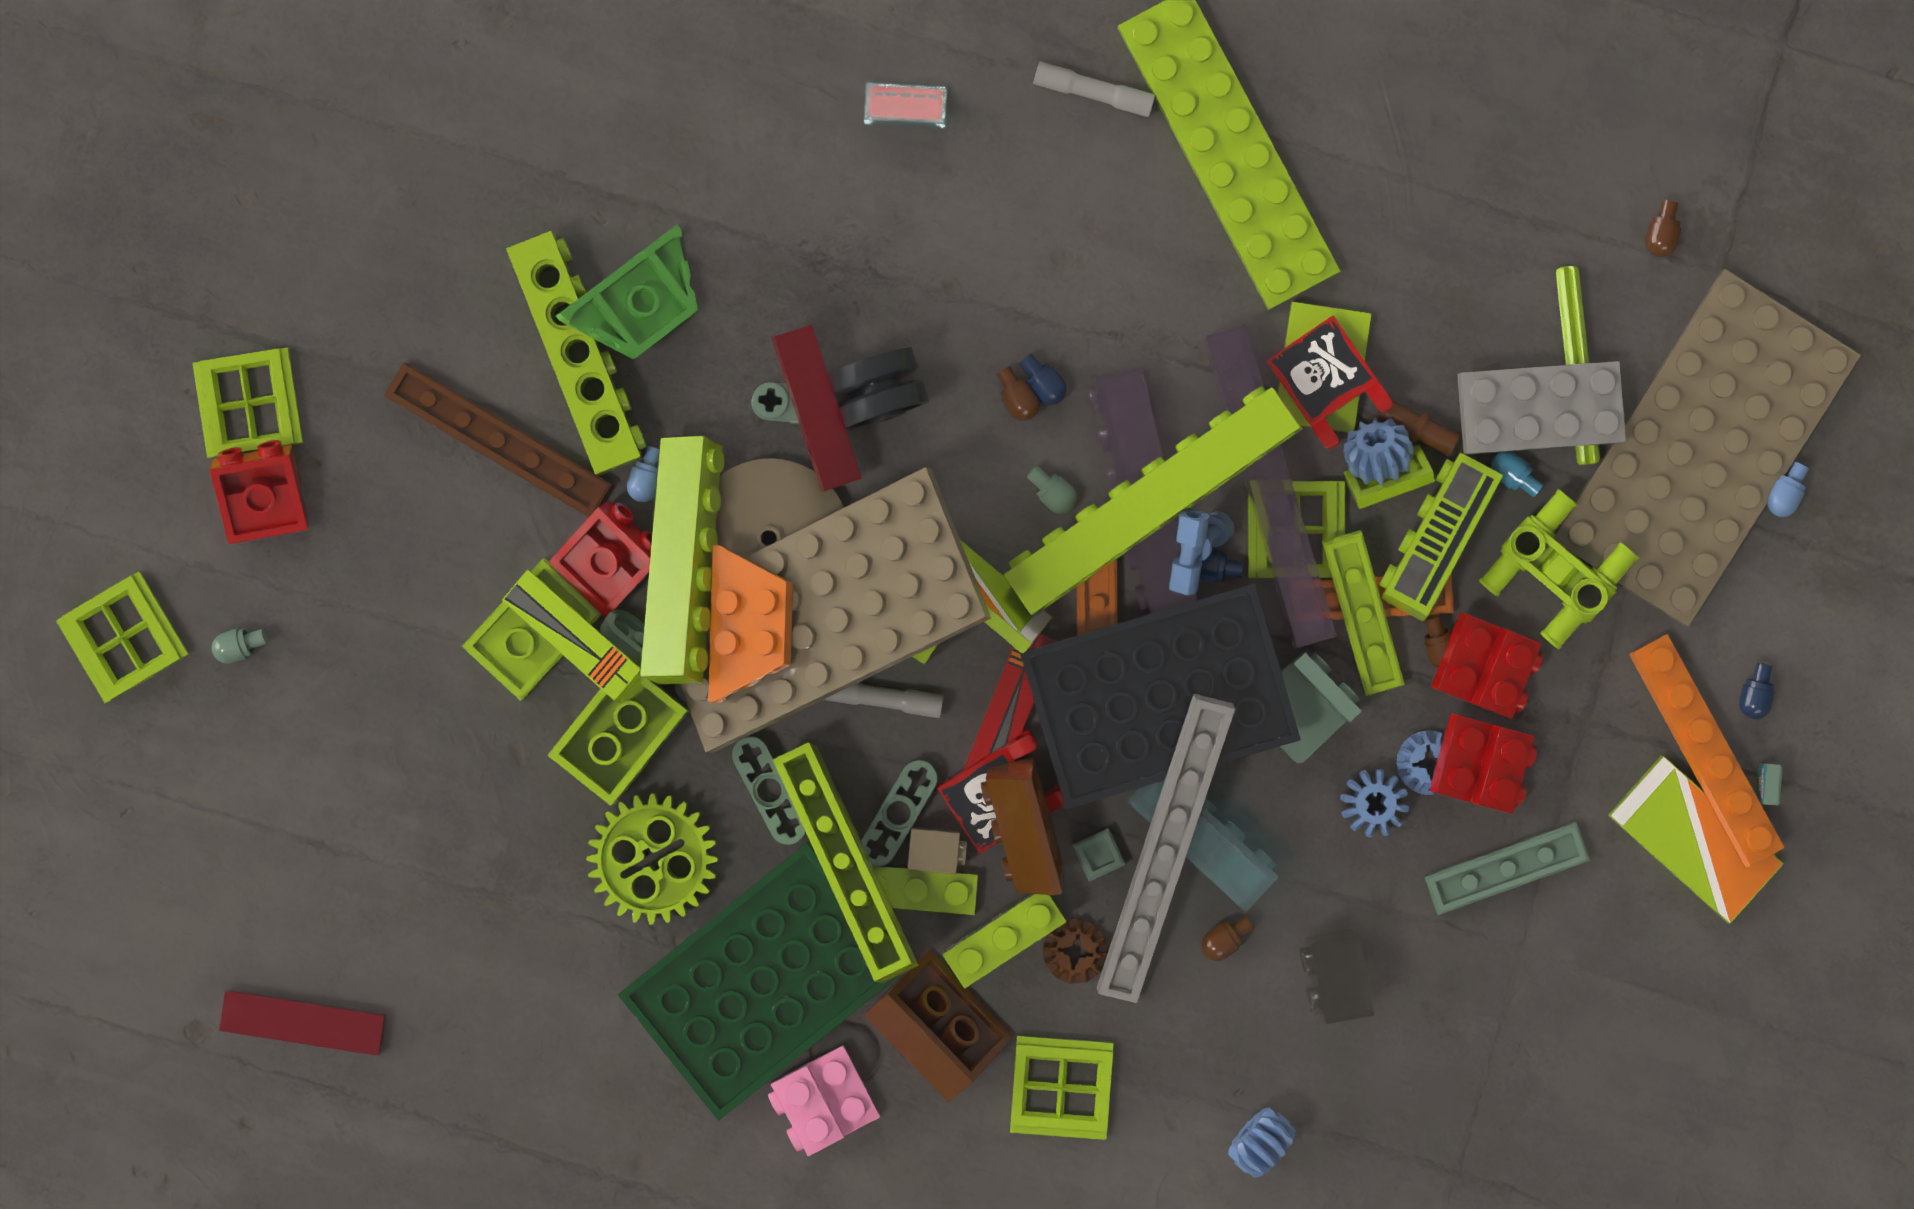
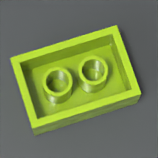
[547,677,690,806]

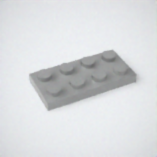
[1457,361,1626,455]

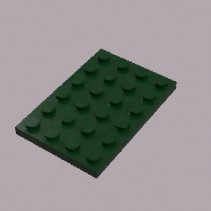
[618,842,901,1121]

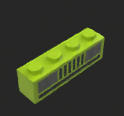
[1379,452,1503,622]

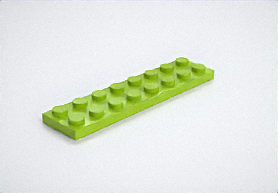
[1117,0,1341,311]

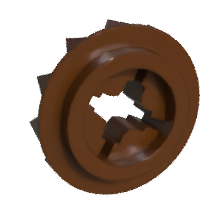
[1043,919,1107,984]

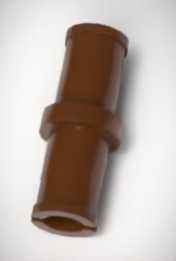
[1378,398,1461,457]

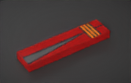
[963,634,1057,770]

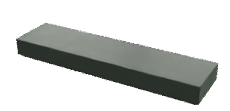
[1423,822,1590,915]

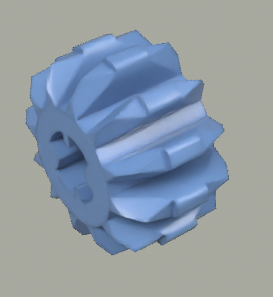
[1343,417,1414,486]
[1340,769,1409,837]
[1228,1107,1296,1178]

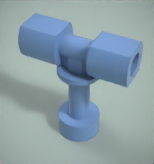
[1169,508,1234,596]

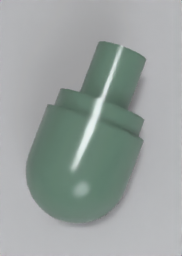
[1026,465,1077,514]
[211,628,268,664]

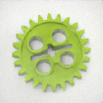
[586,793,719,925]

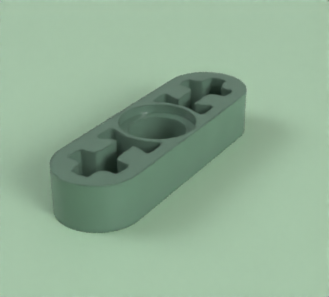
[732,736,806,845]
[861,760,937,866]

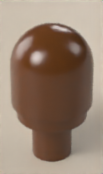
[1646,200,1681,257]
[996,366,1040,421]
[1424,614,1452,668]
[1201,915,1255,961]

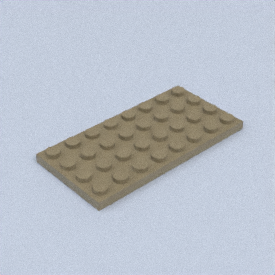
[1554,269,1861,627]
[680,467,991,753]

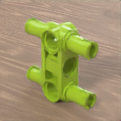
[1478,489,1640,650]

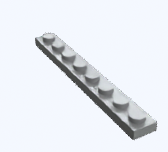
[1096,694,1235,1003]

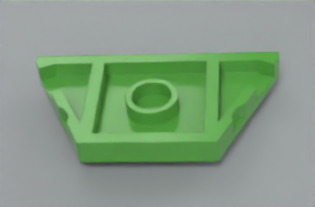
[556,224,698,359]

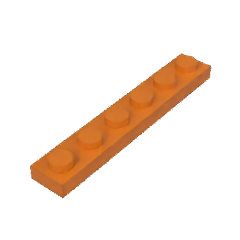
[1629,634,1785,868]

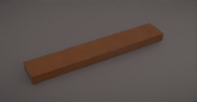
[384,362,612,517]

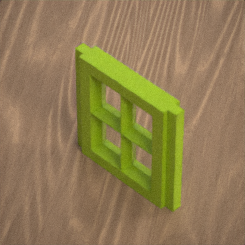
[192,347,304,458]
[1248,481,1345,578]
[56,571,189,704]
[1010,1035,1114,1140]

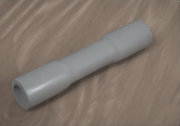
[1033,61,1155,118]
[824,682,944,718]

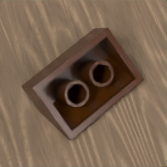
[981,757,1065,895]
[864,950,1013,1102]

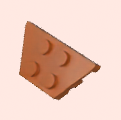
[708,545,793,703]

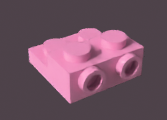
[768,1044,881,1156]

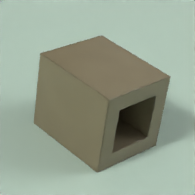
[908,827,967,874]

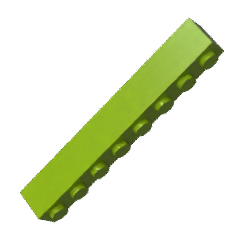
[1004,386,1303,615]

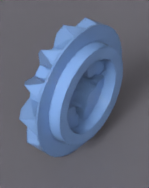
[1396,730,1444,795]

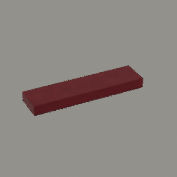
[771,324,862,492]
[219,990,386,1056]

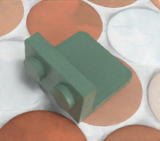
[1280,652,1362,763]

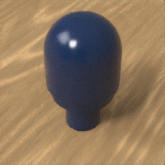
[1019,353,1067,405]
[1200,549,1244,582]
[1739,662,1775,719]

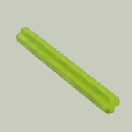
[1556,266,1600,465]

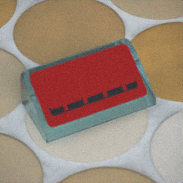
[864,83,947,128]

